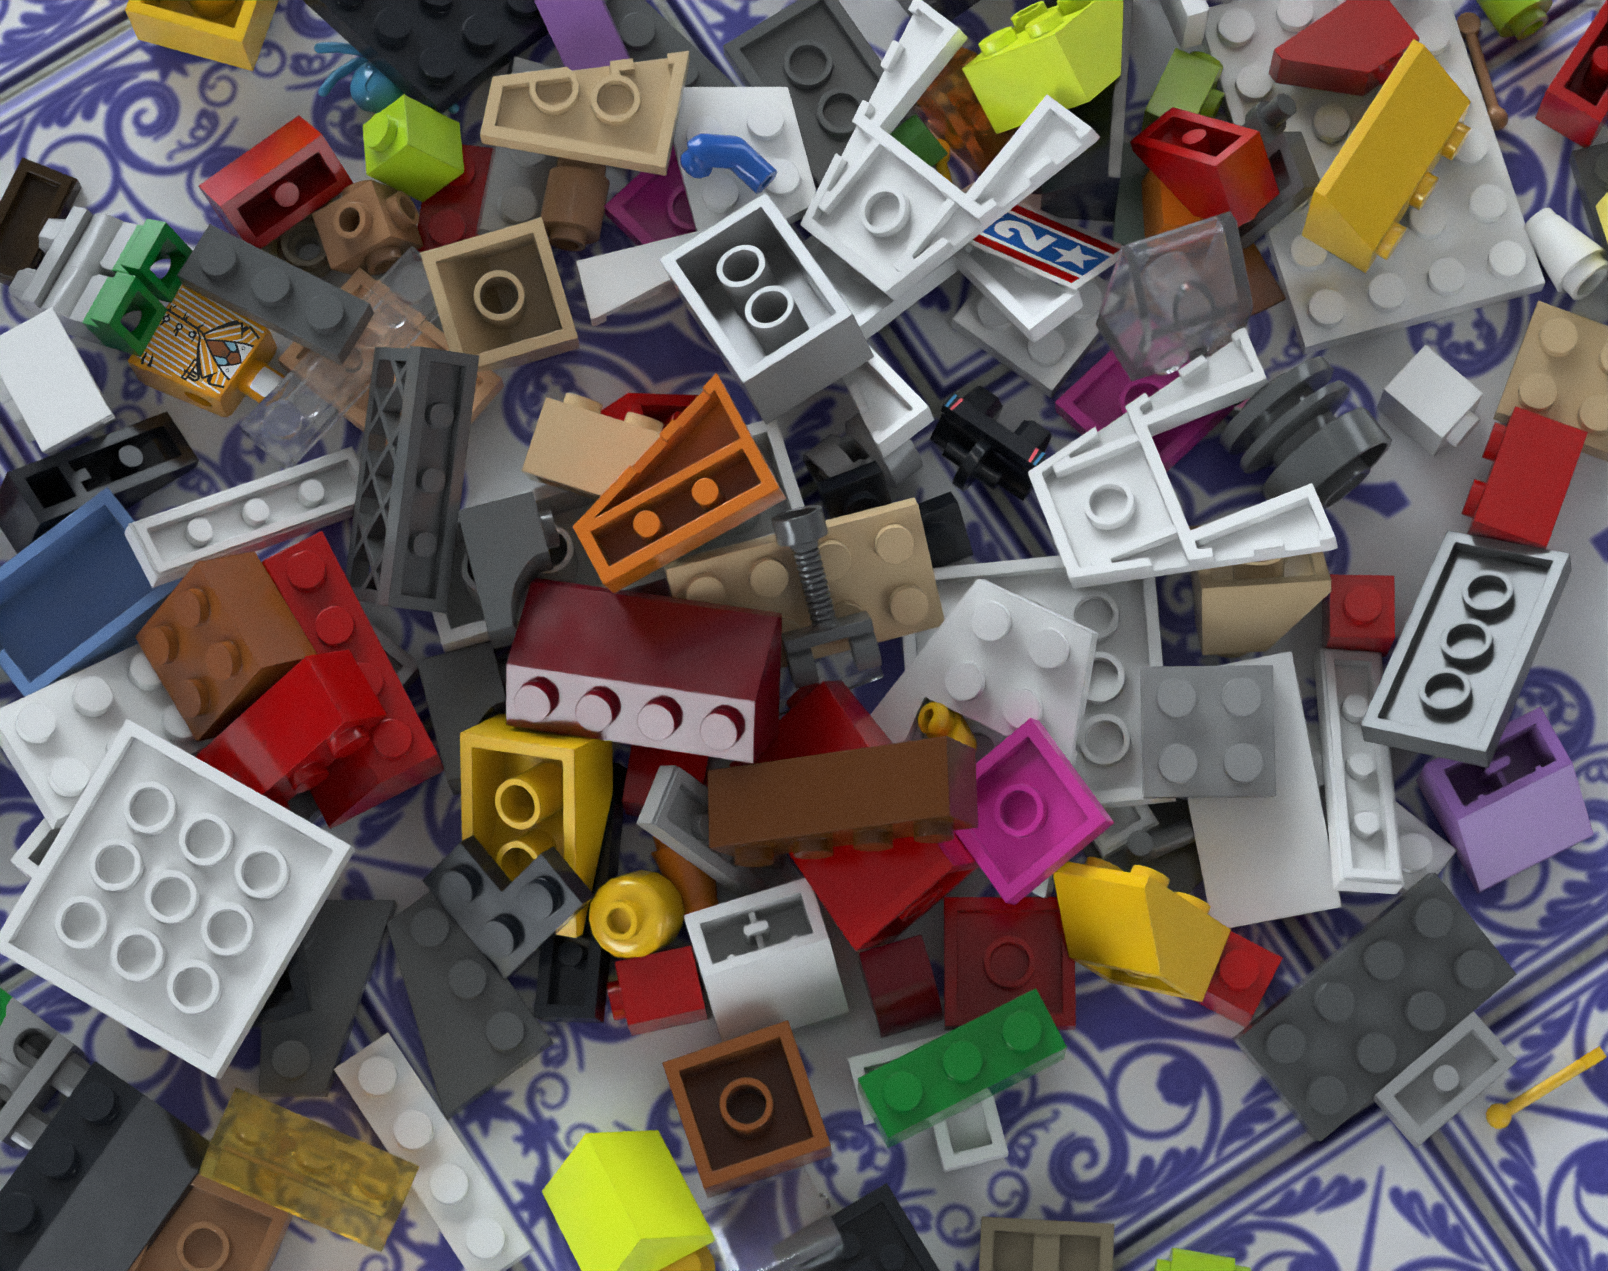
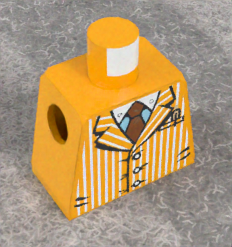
[128,285,290,418]

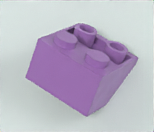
[1416,706,1594,894]

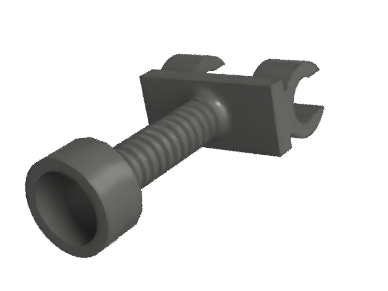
[771,505,882,688]

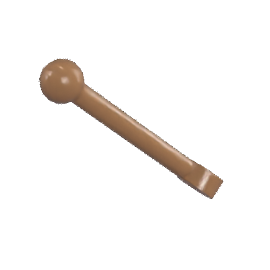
[1457,12,1508,131]

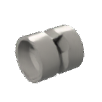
[803,412,923,488]

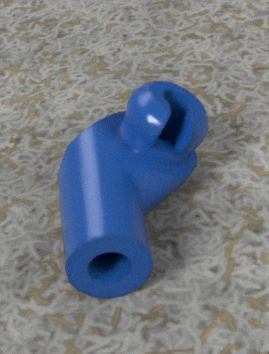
[680,133,778,194]

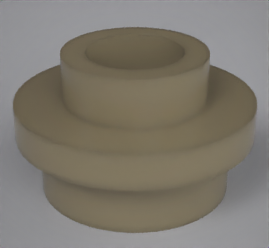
[277,219,332,278]

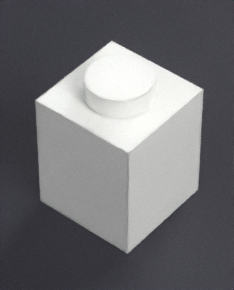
[1377,345,1484,457]

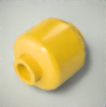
[589,870,684,959]

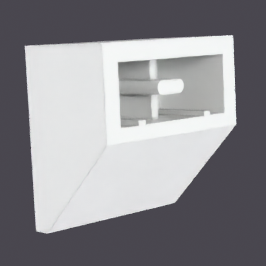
[683,878,849,1042]

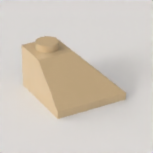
[1189,525,1331,658]

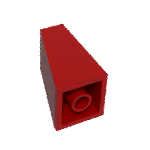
[729,680,980,951]

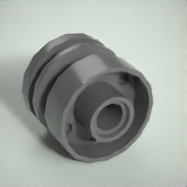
[1219,356,1392,509]

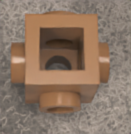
[312,180,424,276]

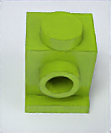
[1141,47,1225,132]

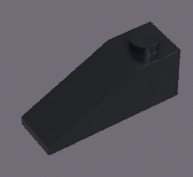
[0,411,199,554]

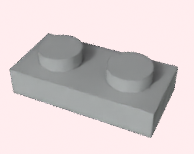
[1372,1011,1517,1148]

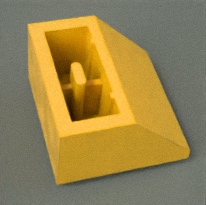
[1053,857,1231,1002]

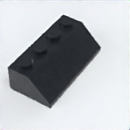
[1031,0,1133,222]
[0,1061,220,1271]

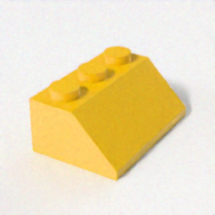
[1302,39,1471,273]

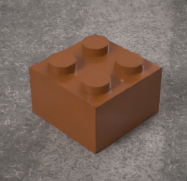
[135,551,317,742]
[662,1020,832,1198]

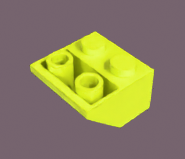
[962,0,1123,134]

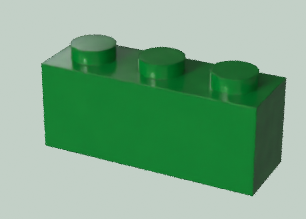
[858,988,1067,1148]

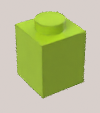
[363,95,464,202]

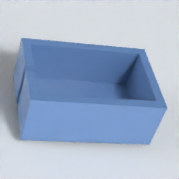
[0,487,181,697]

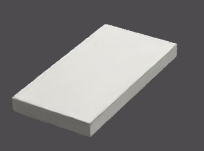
[1187,651,1343,928]

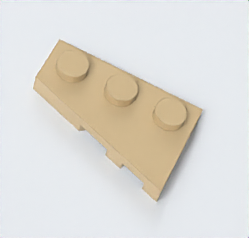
[480,51,690,176]

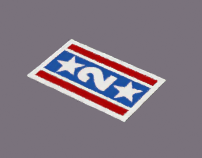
[962,182,1133,291]

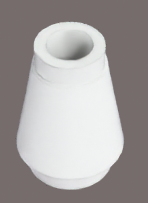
[1524,207,1608,300]

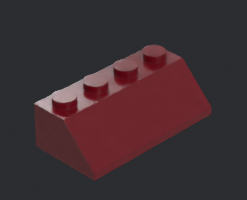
[506,578,782,763]

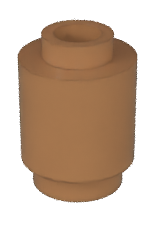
[540,157,610,251]

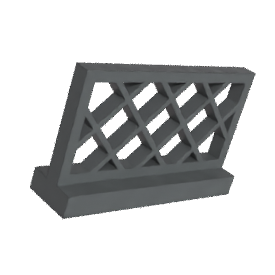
[346,346,479,613]

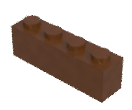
[708,736,978,867]

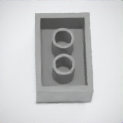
[659,192,874,425]

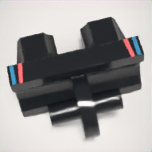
[930,386,1052,501]

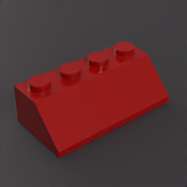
[262,531,444,829]

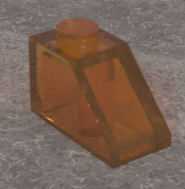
[913,47,1021,177]

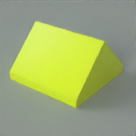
[542,1130,716,1271]

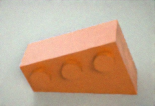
[572,373,786,593]

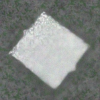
[701,1166,843,1271]

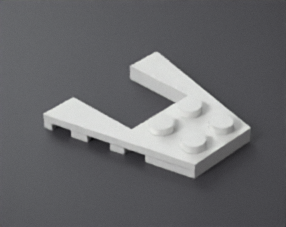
[800,0,1100,301]
[576,87,816,327]
[803,235,1083,458]
[1028,327,1338,589]
[870,579,1099,898]

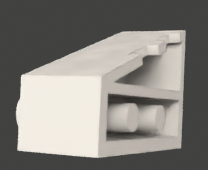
[0,307,117,456]

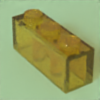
[199,1087,419,1252]

